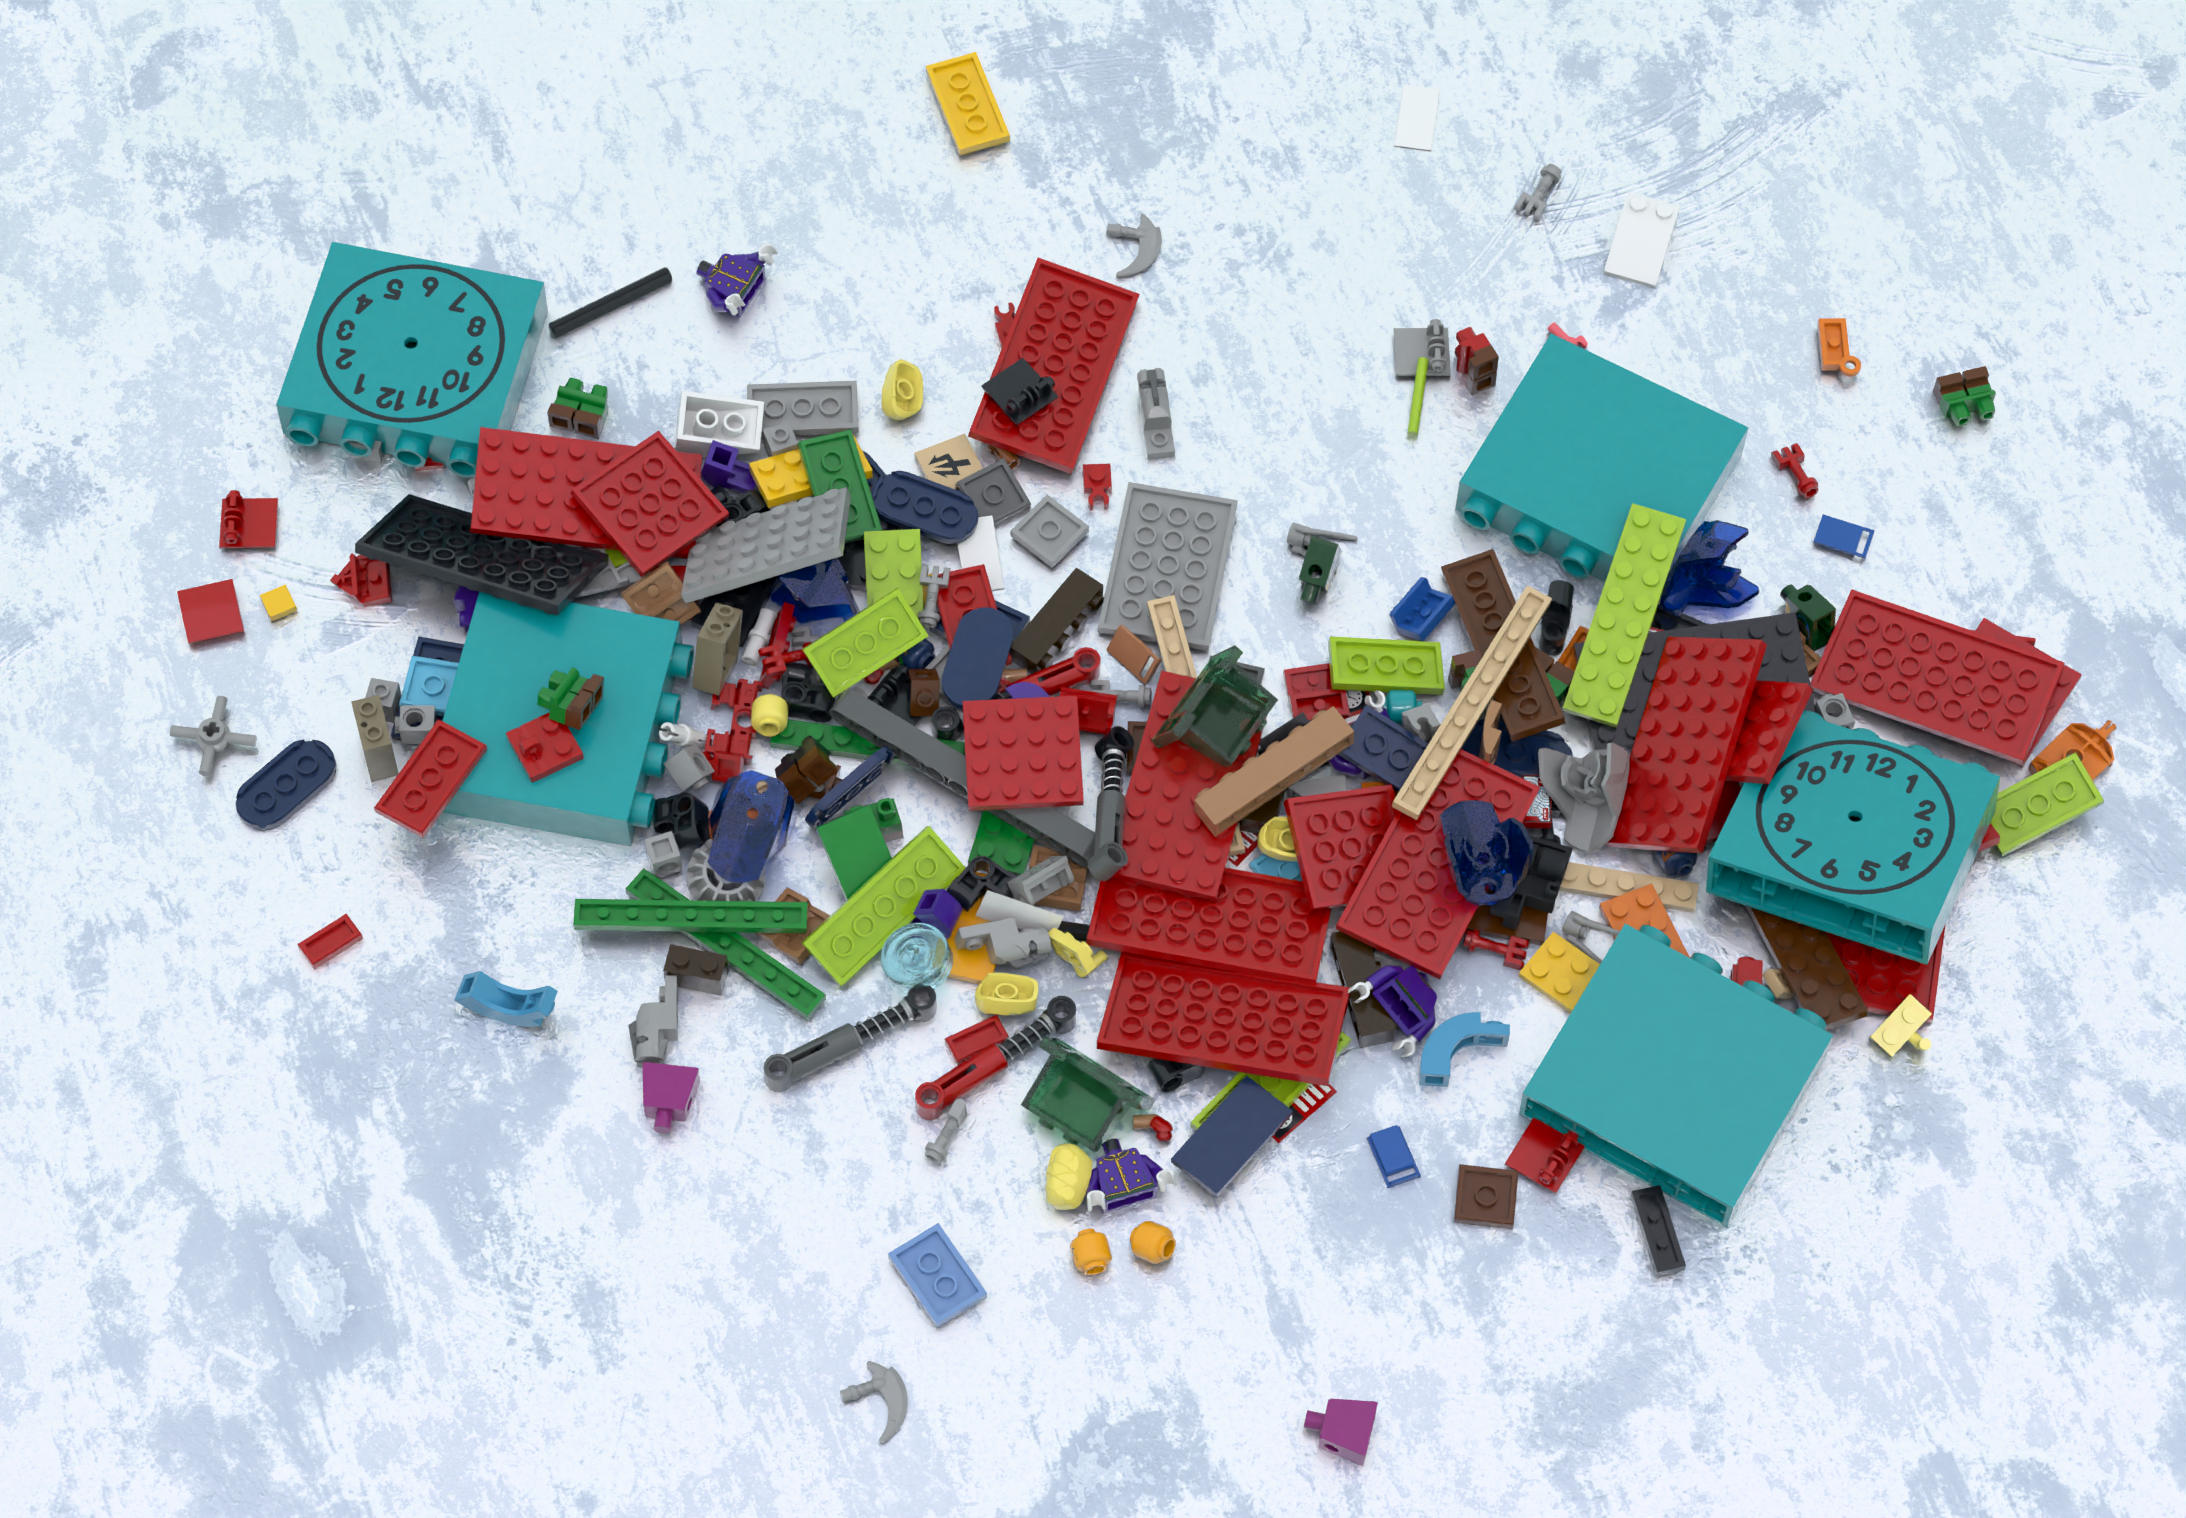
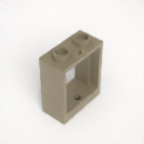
[692,603,743,696]
[351,695,399,782]

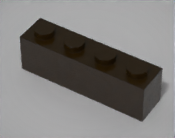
[1010,567,1104,674]
[1330,931,1399,1048]

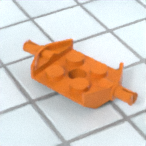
[2028,720,2117,781]

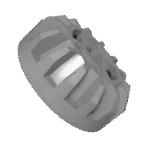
[686,836,765,901]

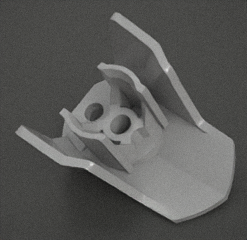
[1538,743,1629,853]

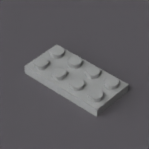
[747,380,859,437]

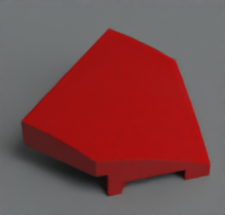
[330,553,392,607]

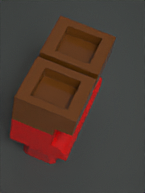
[1454,327,1499,395]

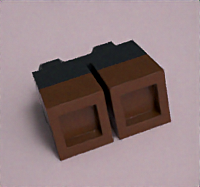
[775,736,838,804]

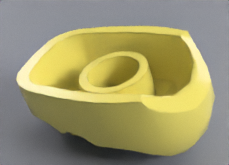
[881,359,923,421]
[1257,817,1298,862]
[975,973,1038,1016]
[1045,1143,1092,1210]

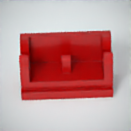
[1059,687,1117,734]

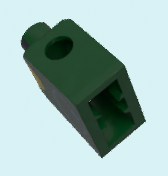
[1299,536,1342,605]
[1780,584,1836,652]

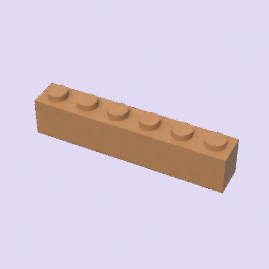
[1194,706,1354,837]

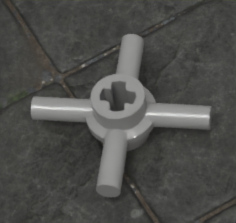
[170,696,257,776]

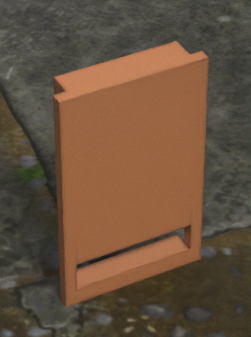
[1106,625,1162,684]

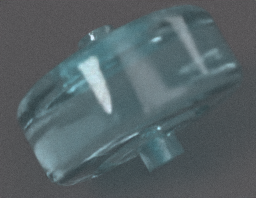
[881,923,953,993]

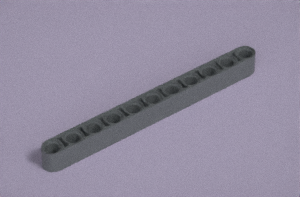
[829,689,1095,868]

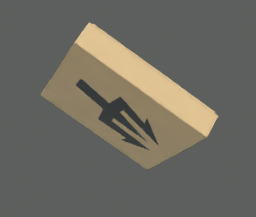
[914,433,983,490]

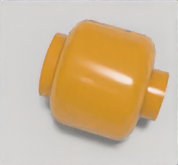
[1130,1221,1176,1264]
[1070,1228,1112,1275]

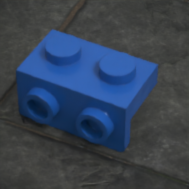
[1389,577,1455,641]

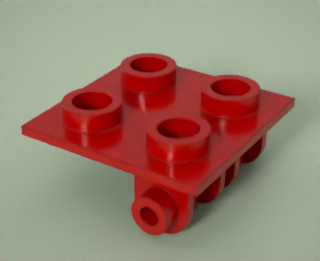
[219,490,278,548]
[1504,1118,1585,1194]

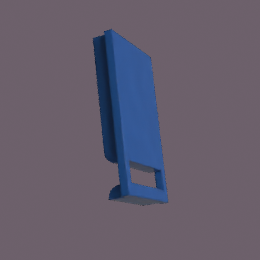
[1813,514,1875,559]
[1367,1125,1421,1188]

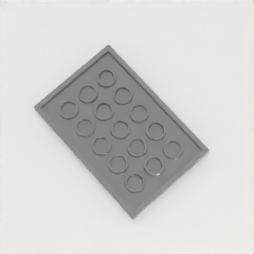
[1098,482,1238,651]
[681,487,851,603]

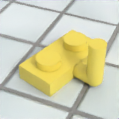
[1048,927,1108,978]
[1869,994,1931,1057]

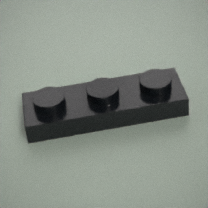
[1631,1185,1686,1277]

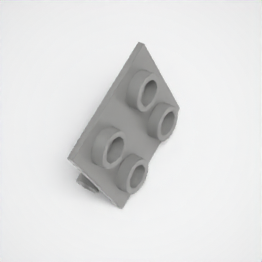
[1393,319,1451,376]

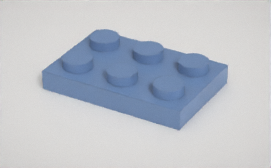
[888,1223,987,1328]

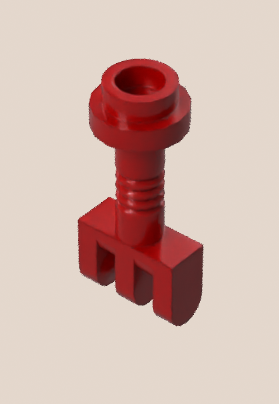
[1771,443,1819,498]
[758,642,812,677]
[1463,929,1529,970]

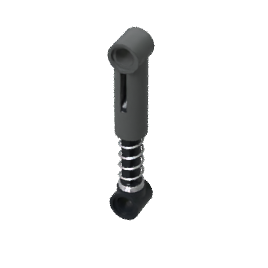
[1088,726,1134,881]
[763,984,937,1092]

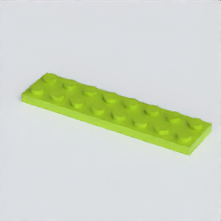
[1562,503,1686,728]

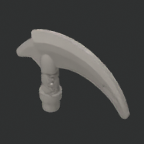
[1106,214,1162,278]
[840,1361,908,1443]

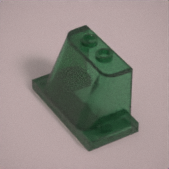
[1151,645,1278,767]
[1021,1037,1156,1152]

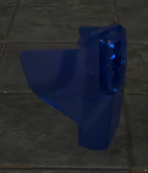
[1660,520,1760,617]
[770,558,860,624]
[707,770,796,883]
[1440,800,1534,906]

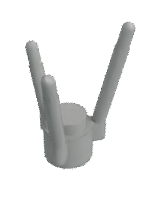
[1287,522,1358,574]
[1562,911,1620,964]

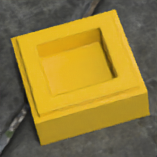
[260,584,297,622]

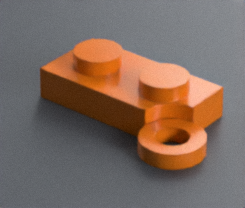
[1817,318,1861,377]

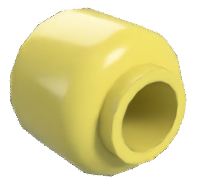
[751,694,788,737]

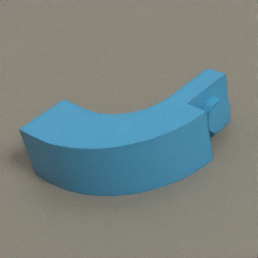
[454,971,558,1027]
[1419,1012,1510,1087]

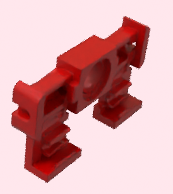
[705,679,763,765]

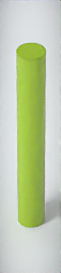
[1407,357,1429,436]

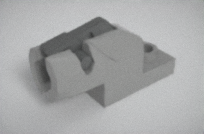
[1137,368,1175,460]
[954,917,1052,969]
[628,975,678,1067]

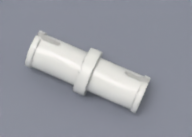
[741,608,778,666]
[659,722,706,748]

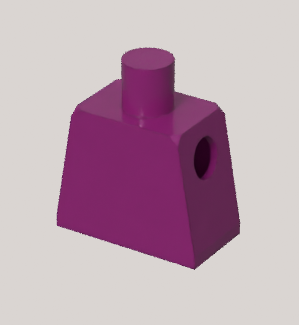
[642,1062,700,1134]
[1303,1398,1378,1466]

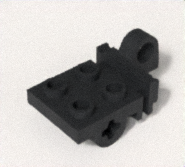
[1490,832,1573,930]

